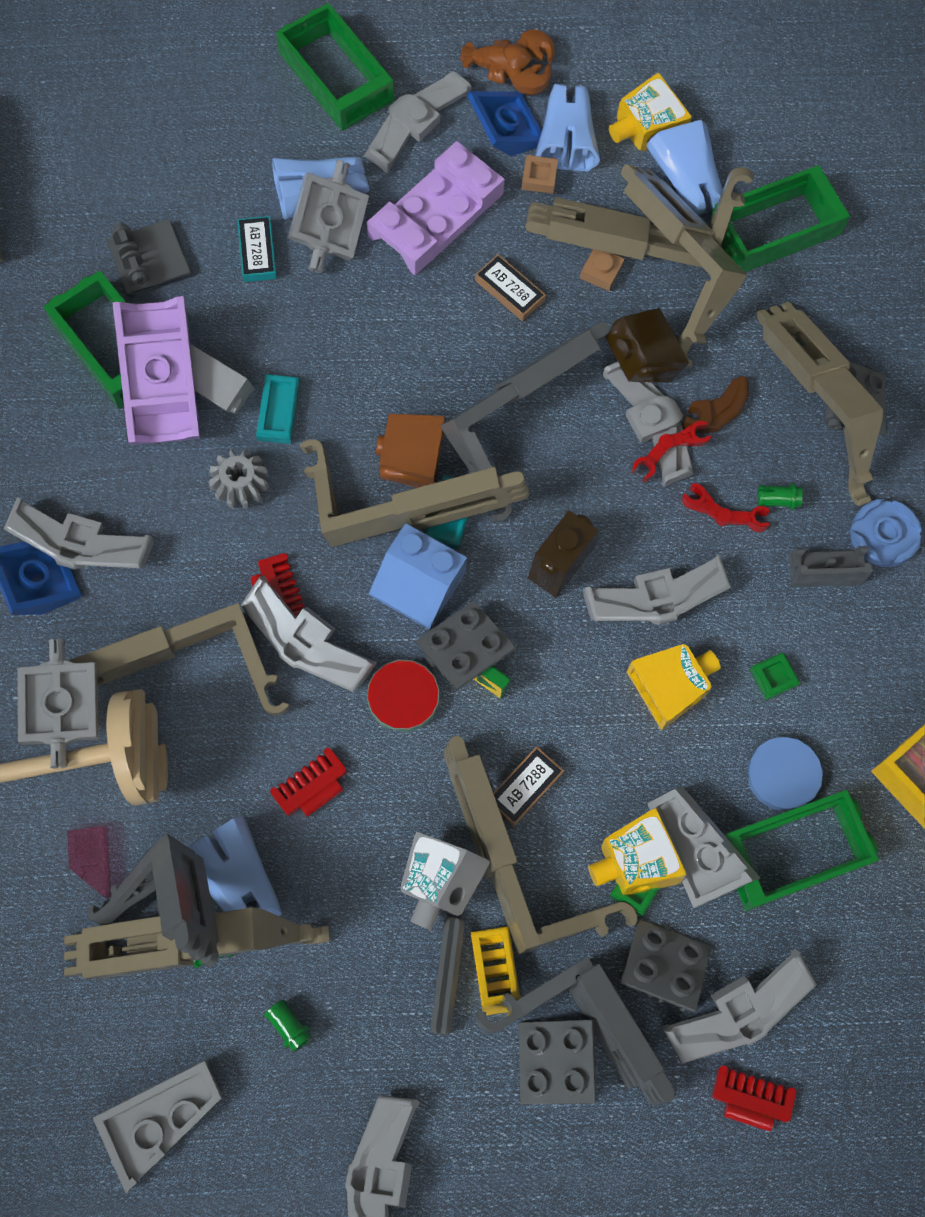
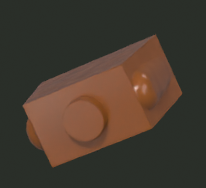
[376,414,445,488]

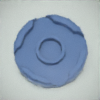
[850,499,922,567]
[747,737,823,811]

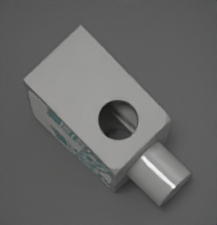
[400,832,490,930]

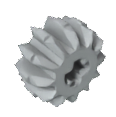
[209,448,269,509]

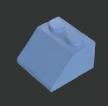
[369,523,467,630]

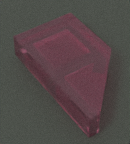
[67,826,111,898]

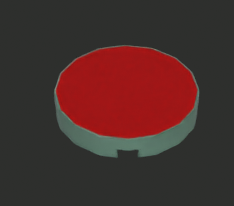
[367,660,439,733]

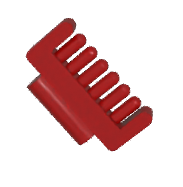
[250,553,305,617]
[270,748,347,817]
[712,1065,796,1132]

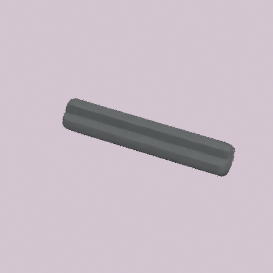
[430,917,465,1035]

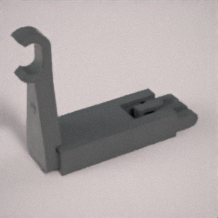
[88,834,219,967]
[475,957,675,1106]

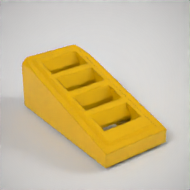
[471,926,520,1015]

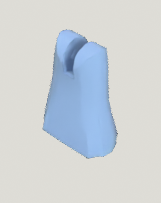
[535,84,600,171]
[647,120,723,215]
[272,157,370,220]
[187,816,282,916]

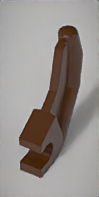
[683,376,749,433]

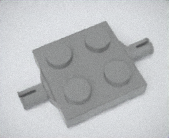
[288,160,369,273]
[17,638,99,769]

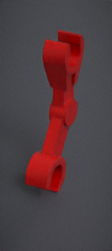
[631,421,712,482]
[682,483,770,532]

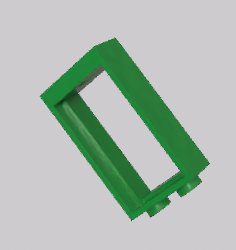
[276,3,394,131]
[709,165,850,272]
[43,270,126,410]
[724,789,879,912]

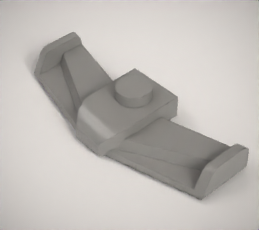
[364,71,471,174]
[603,362,694,487]
[4,497,154,570]
[583,555,731,625]
[241,576,377,692]
[661,948,817,1064]
[345,1095,420,1217]

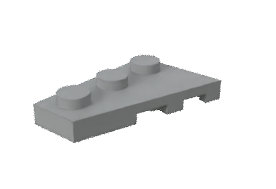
[647,787,760,908]
[93,1059,222,1193]

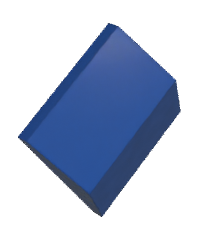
[467,91,542,157]
[0,541,81,615]

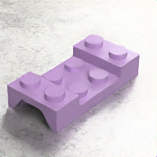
[367,141,505,276]
[113,296,201,446]

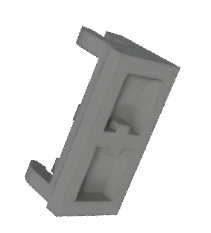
[190,344,255,414]

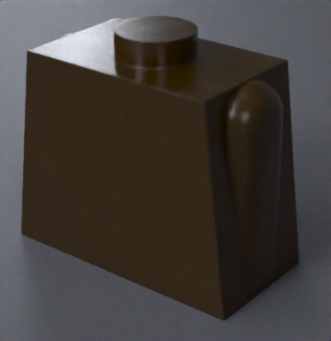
[605,308,689,383]
[528,510,598,598]

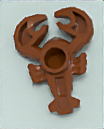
[460,29,555,96]

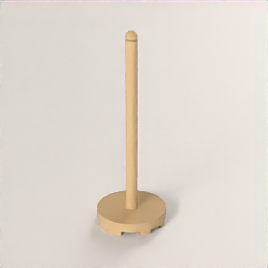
[0,689,168,806]

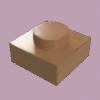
[521,155,558,194]
[580,249,625,291]

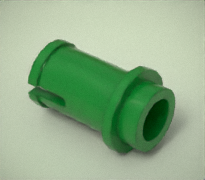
[757,483,803,510]
[264,999,312,1053]

